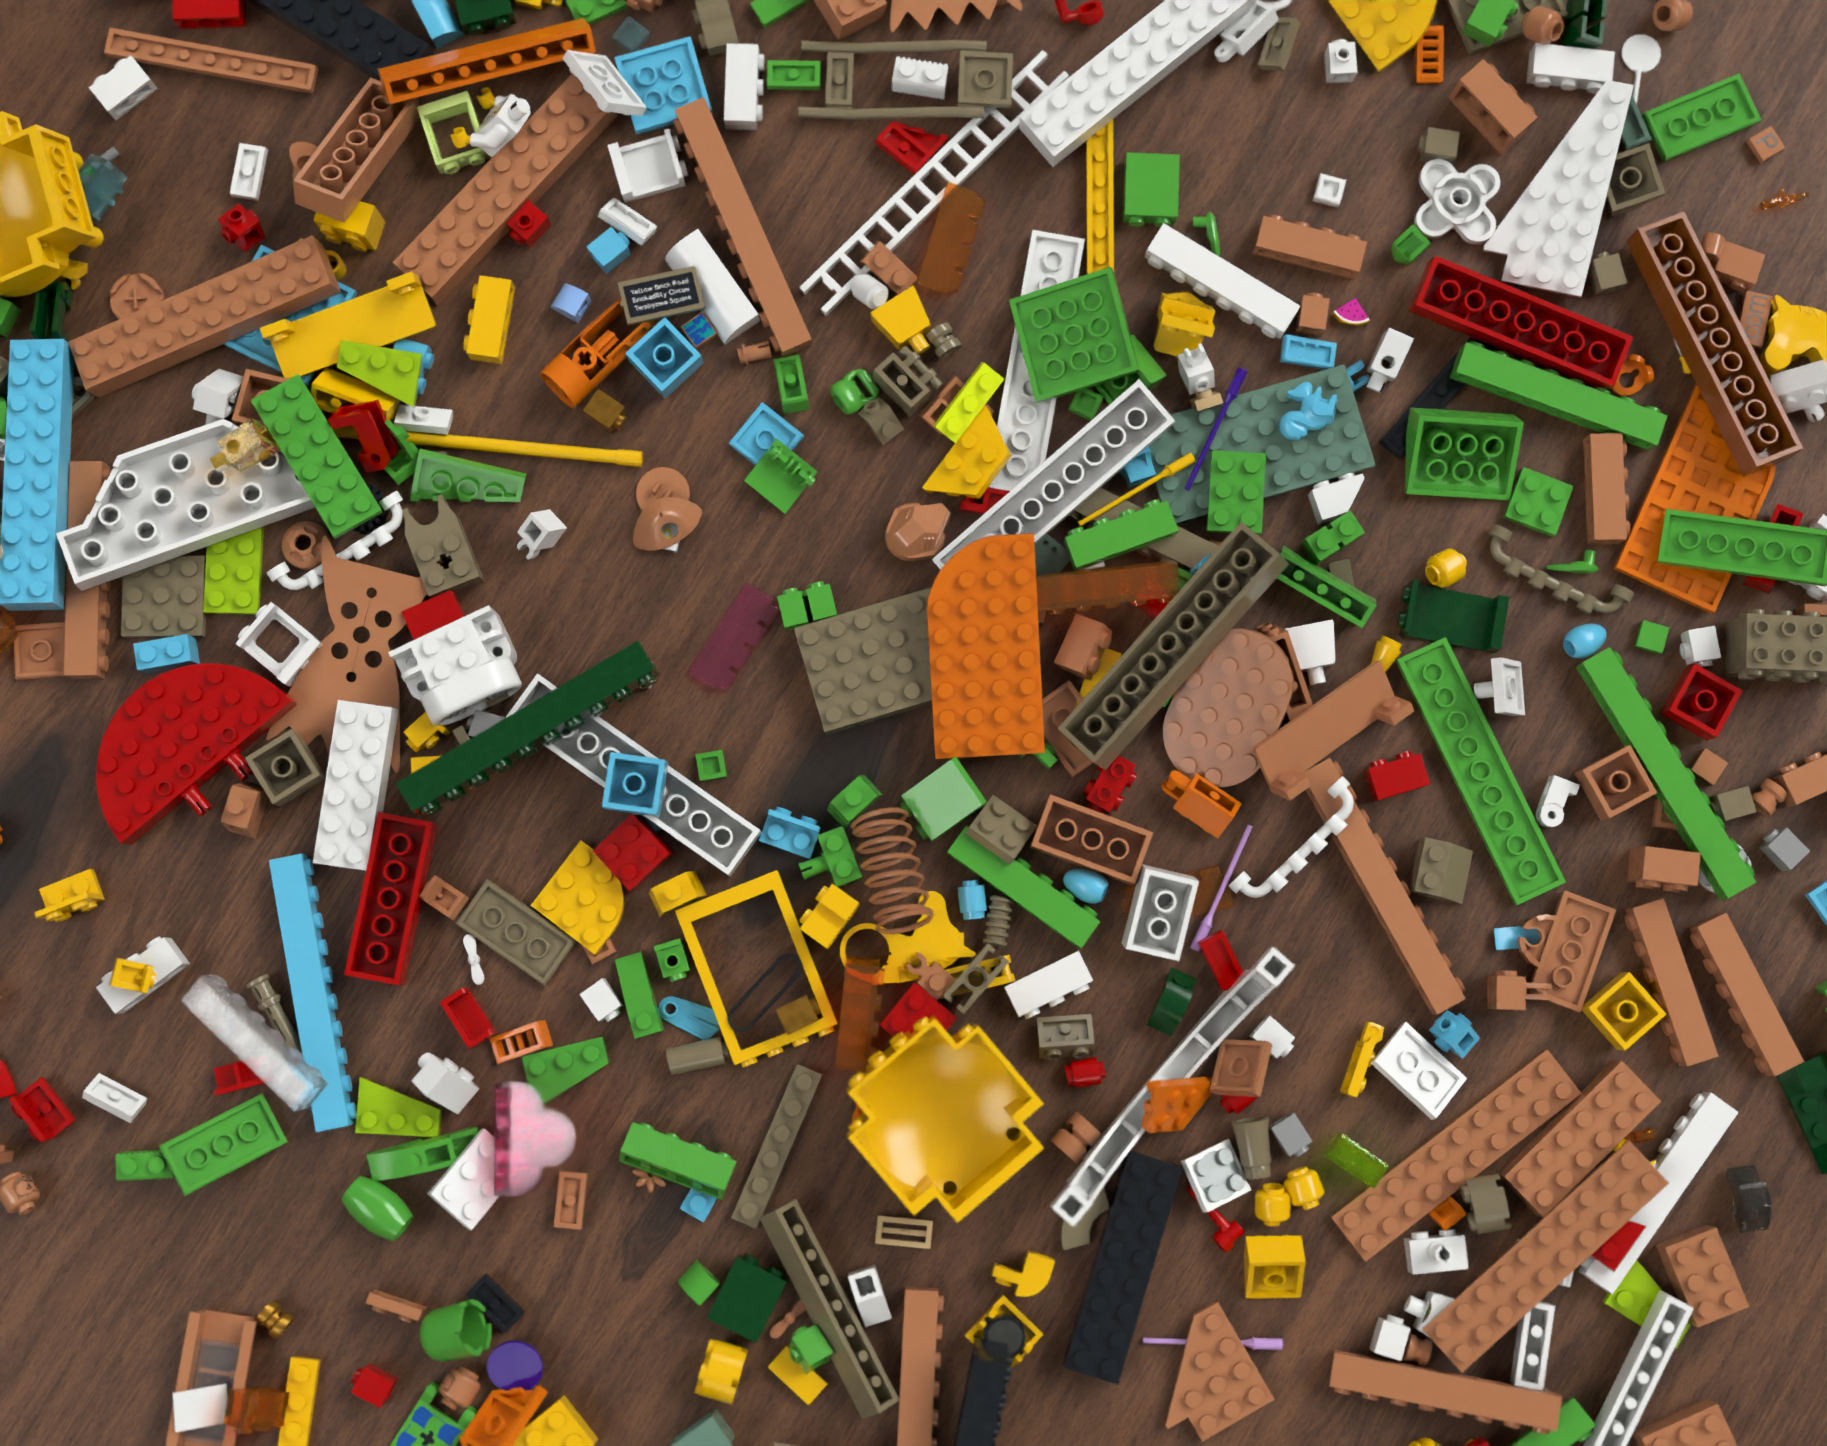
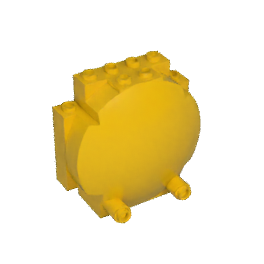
[0,111,104,297]
[846,1016,1044,1223]

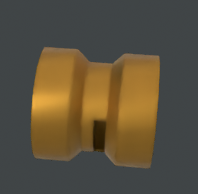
[255,1300,295,1340]

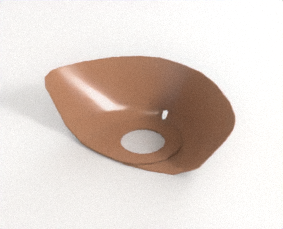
[633,497,702,551]

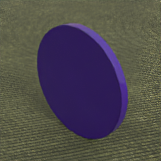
[487,1341,543,1391]

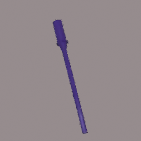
[1184,367,1247,491]

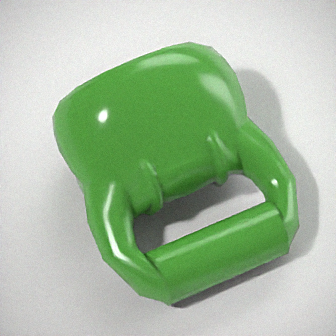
[830,369,880,415]

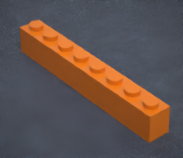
[378,18,596,104]

